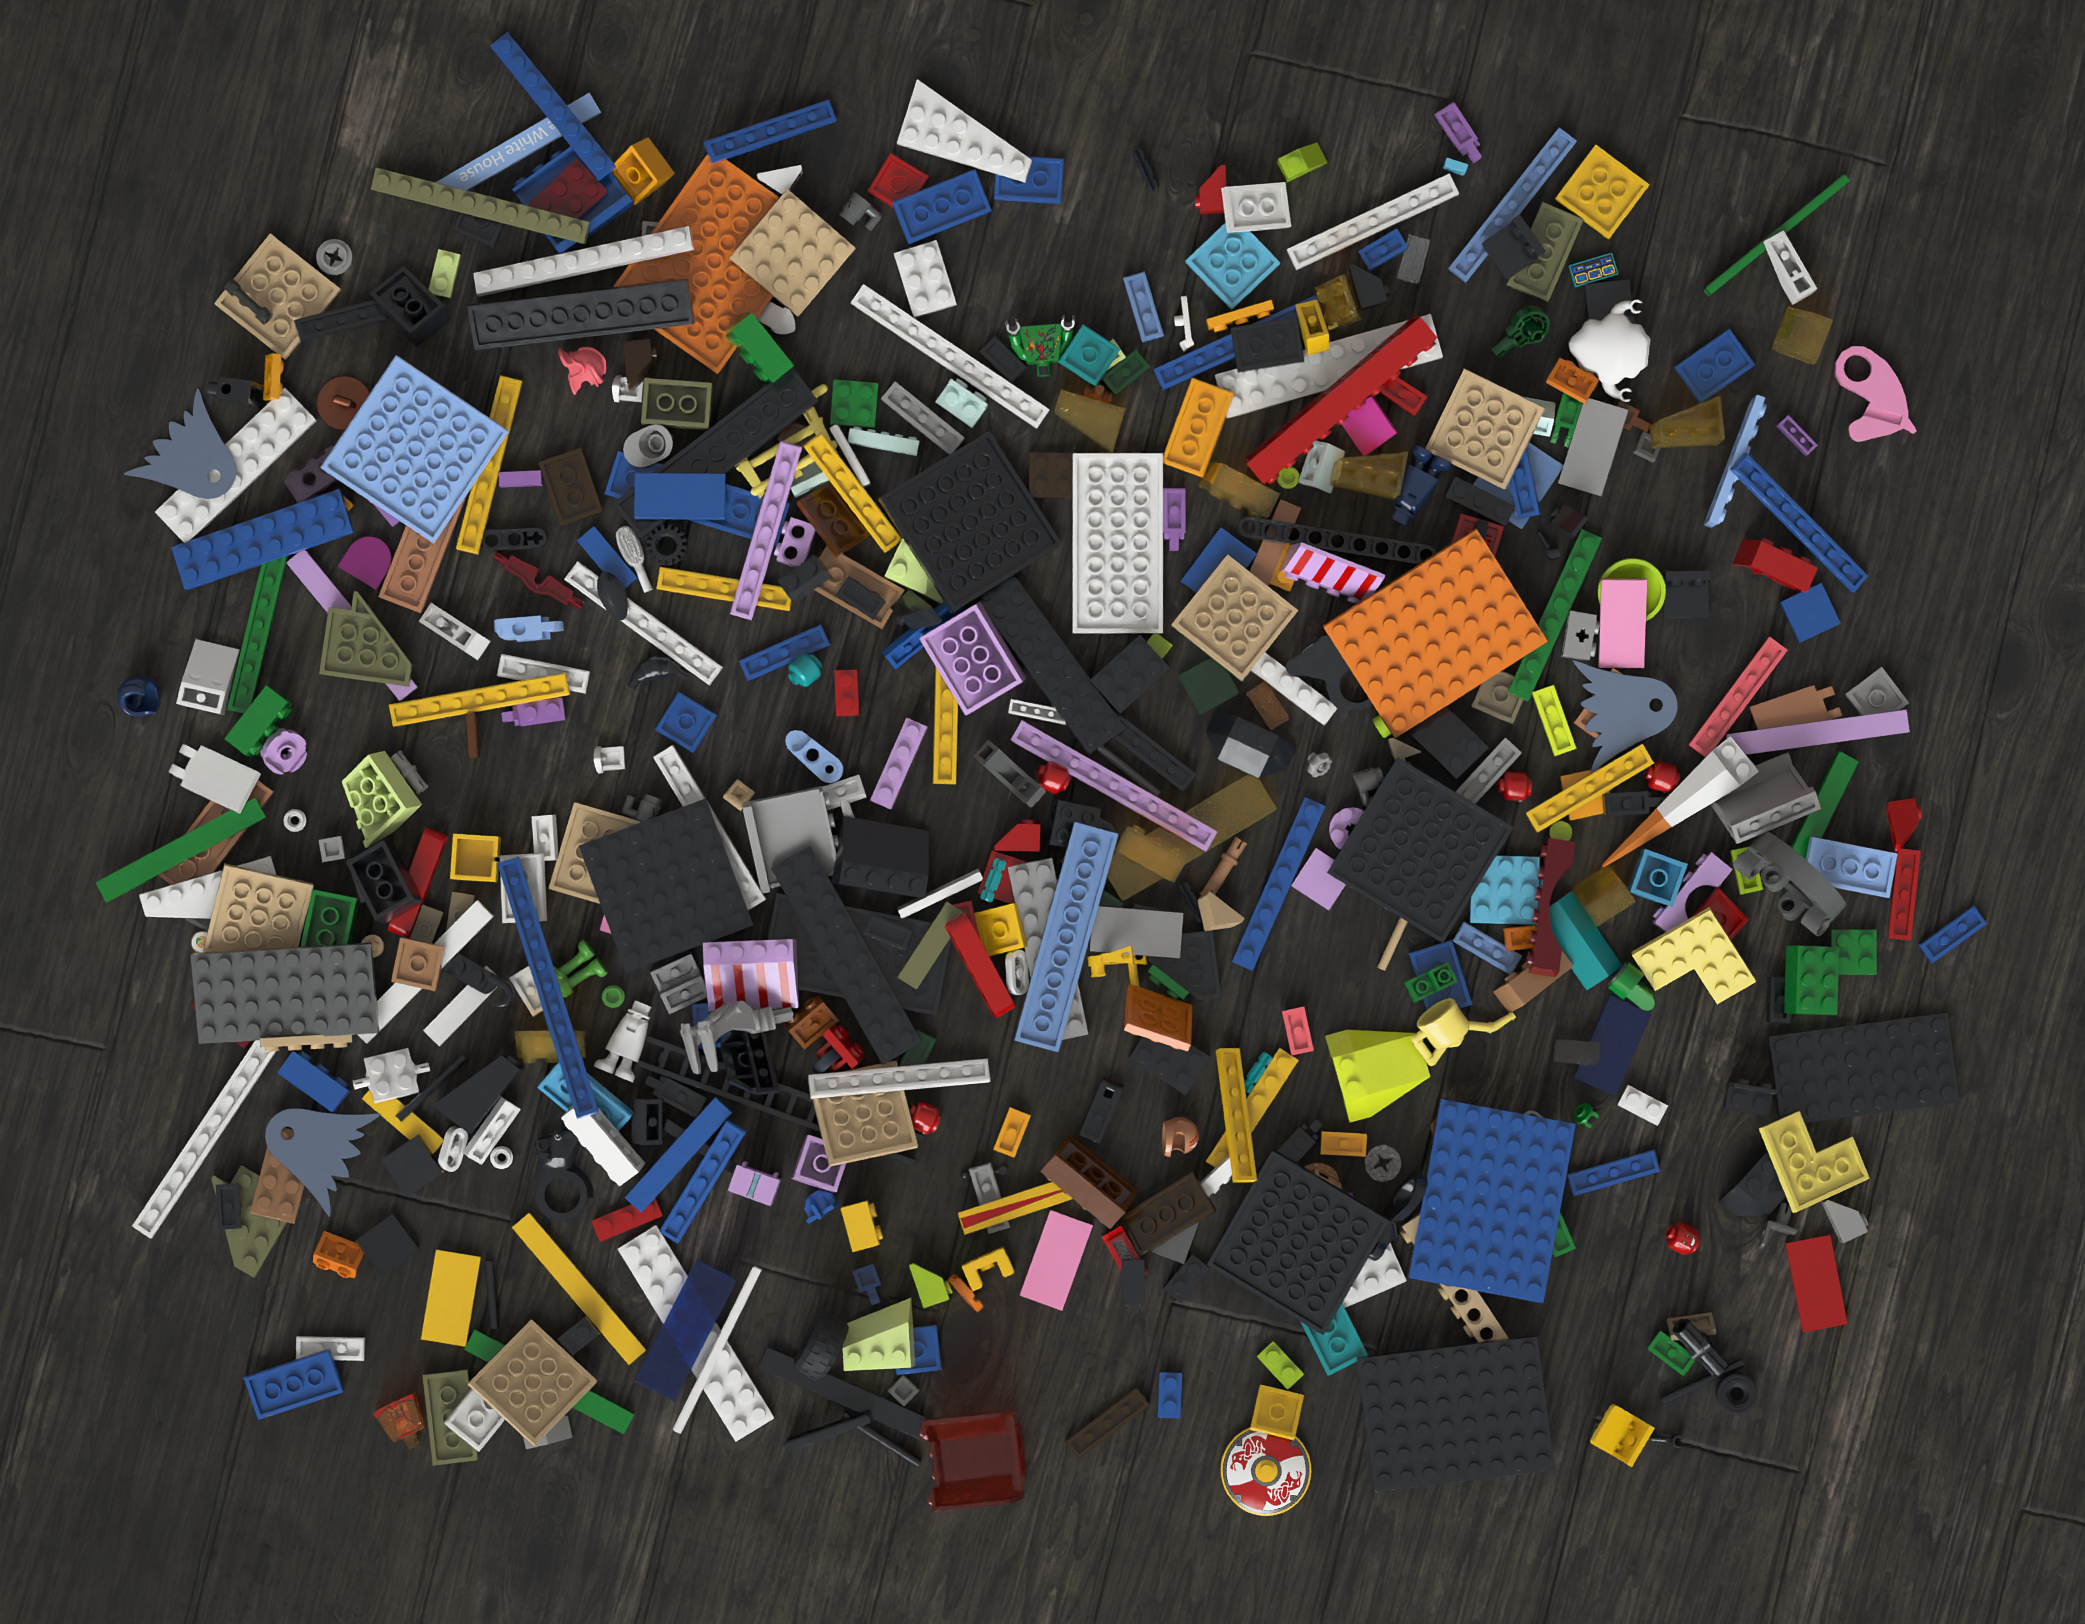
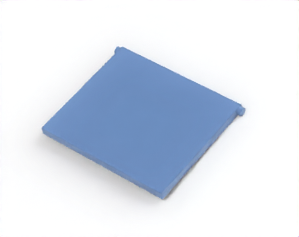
[1473,443,1564,529]

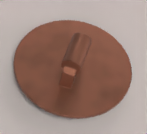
[317,376,370,430]

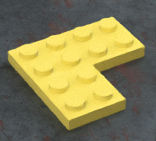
[1631,907,1756,1004]
[1759,1111,1870,1213]

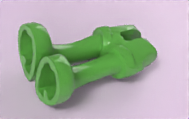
[554,939,608,998]

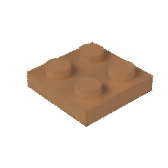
[391,937,446,991]

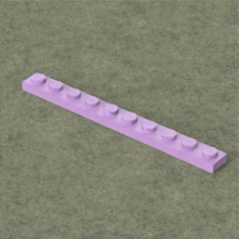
[1011,721,1218,852]

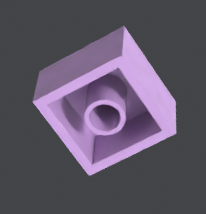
[791,1135,846,1193]

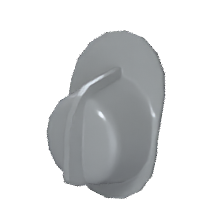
[623,424,673,467]

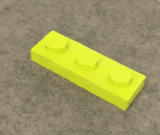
[1532,685,1576,756]

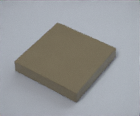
[1471,671,1523,724]

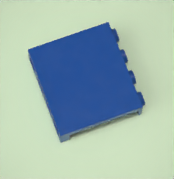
[512,145,634,254]

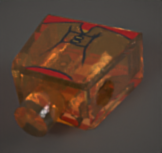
[373,1392,425,1450]

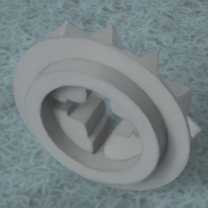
[316,239,353,275]

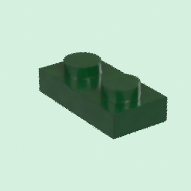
[1102,350,1150,396]

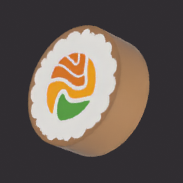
[191,931,207,953]

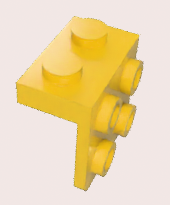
[1590,1404,1655,1467]

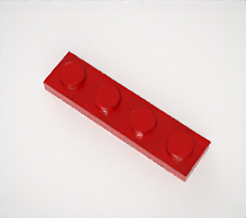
[1887,849,1921,941]

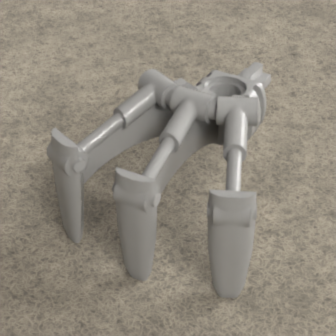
[680,1001,794,1074]

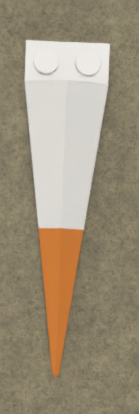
[1602,736,1759,867]

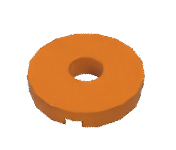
[948,1274,984,1313]

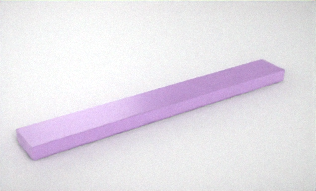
[730,441,802,620]
[286,550,418,702]
[1726,710,1910,755]

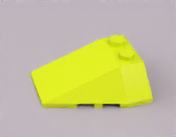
[1325,1030,1430,1123]

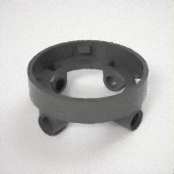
[1733,831,1846,936]

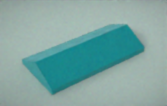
[1549,891,1622,991]

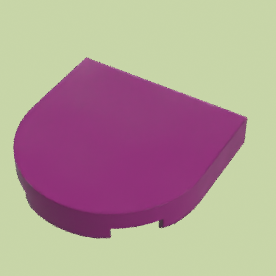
[338,537,392,590]

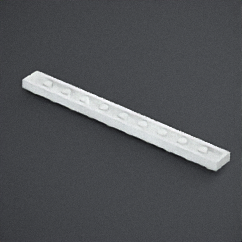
[474,226,694,297]
[851,284,1050,429]
[132,1040,276,1239]

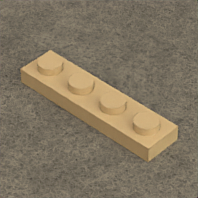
[260,1035,352,1052]

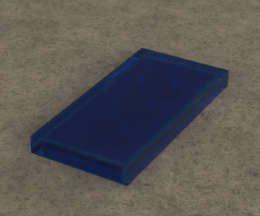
[1574,995,1652,1096]

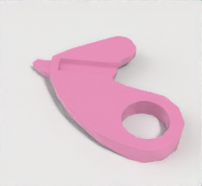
[1835,346,1917,442]

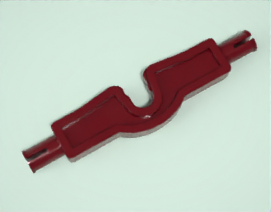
[493,550,585,610]

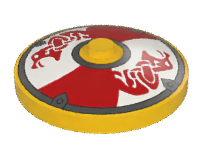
[1221,1427,1311,1516]

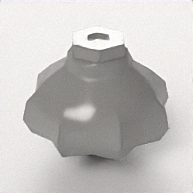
[1307,752,1333,778]

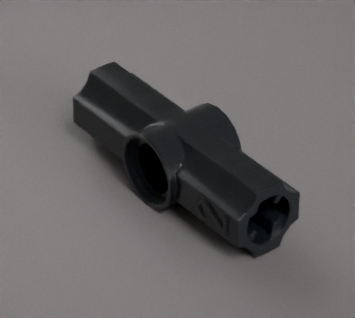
[1672,1318,1728,1376]

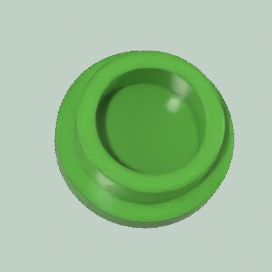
[602,985,625,1008]

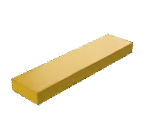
[362,1090,444,1154]

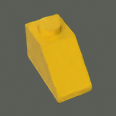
[1295,300,1330,355]

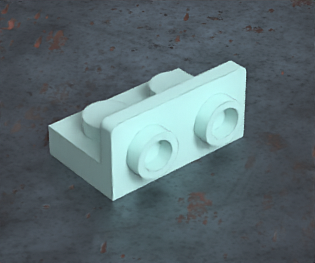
[936,378,988,428]

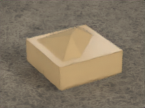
[723,779,755,811]

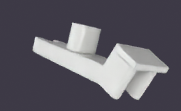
[1174,296,1194,353]

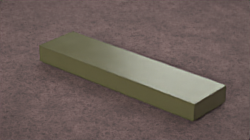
[898,902,964,990]

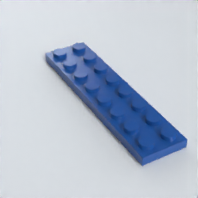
[605,451,790,547]
[171,489,355,590]

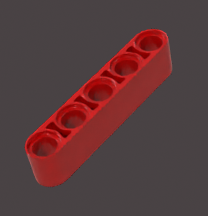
[388,827,448,938]
[944,913,1015,1019]

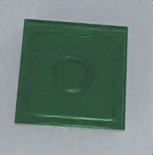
[1178,657,1239,715]

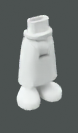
[594,1000,651,1082]

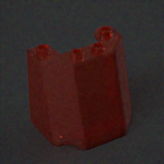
[920,1408,1027,1512]

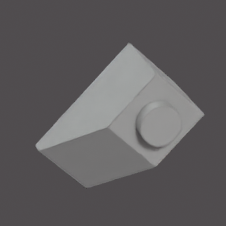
[1821,1200,1869,1243]
[523,1415,573,1449]

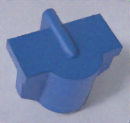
[804,1189,840,1224]

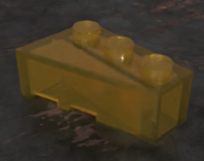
[1197,462,1280,518]

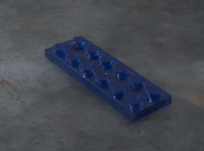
[634,1259,737,1402]

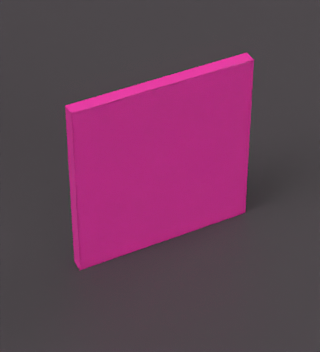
[1342,396,1397,457]

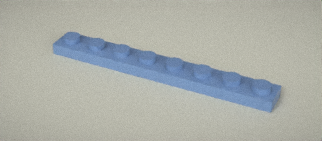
[1448,128,1577,283]

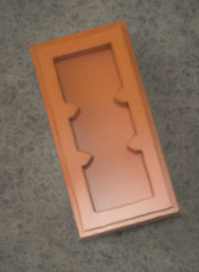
[1503,925,1535,951]

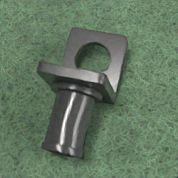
[1758,1203,1797,1248]

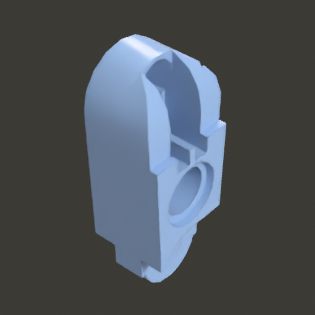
[494,616,564,642]
[785,730,844,783]

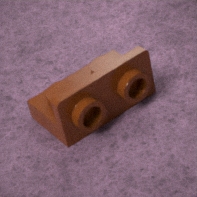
[783,995,839,1050]

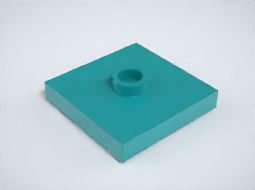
[1058,324,1121,387]

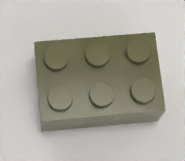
[641,378,714,430]

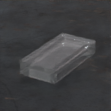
[1397,235,1430,284]

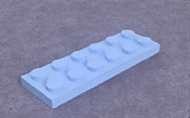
[1703,395,1767,528]

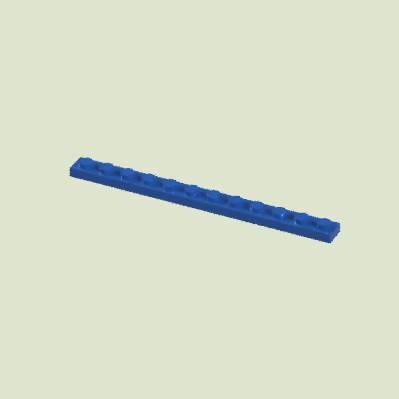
[497,856,599,1120]

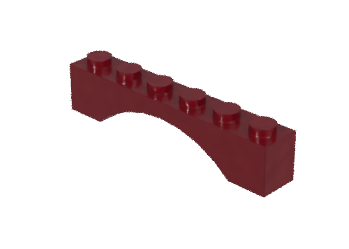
[1526,838,1575,977]

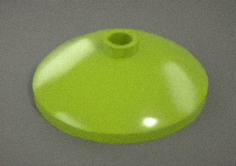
[1598,558,1666,621]

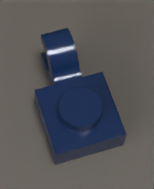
[852,1263,882,1305]

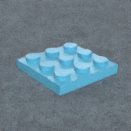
[1185,223,1280,310]
[1470,856,1540,925]

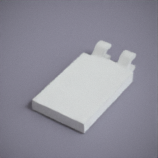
[169,744,260,814]

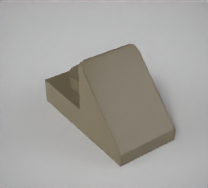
[1387,738,1421,765]

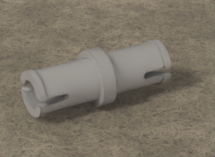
[390,751,428,795]

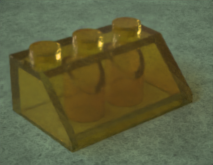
[515,1031,587,1063]

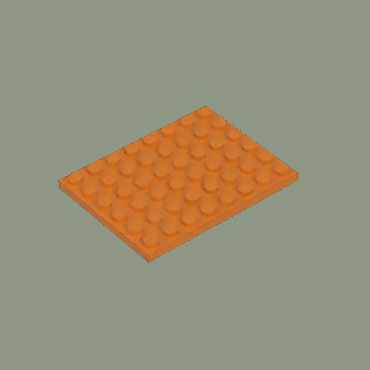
[614,154,779,375]
[1323,528,1548,738]

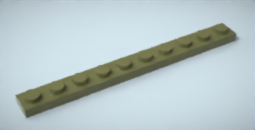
[371,168,591,244]

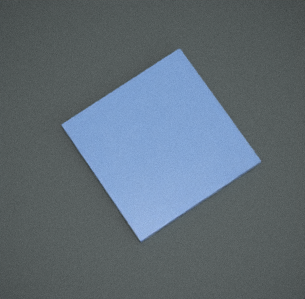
[320,355,509,543]

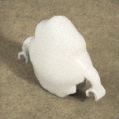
[1568,299,1650,402]

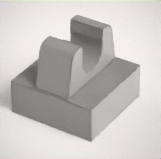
[319,836,346,862]

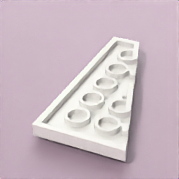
[897,79,1032,183]
[139,856,276,919]

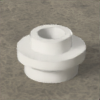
[284,809,307,832]
[490,1146,513,1169]

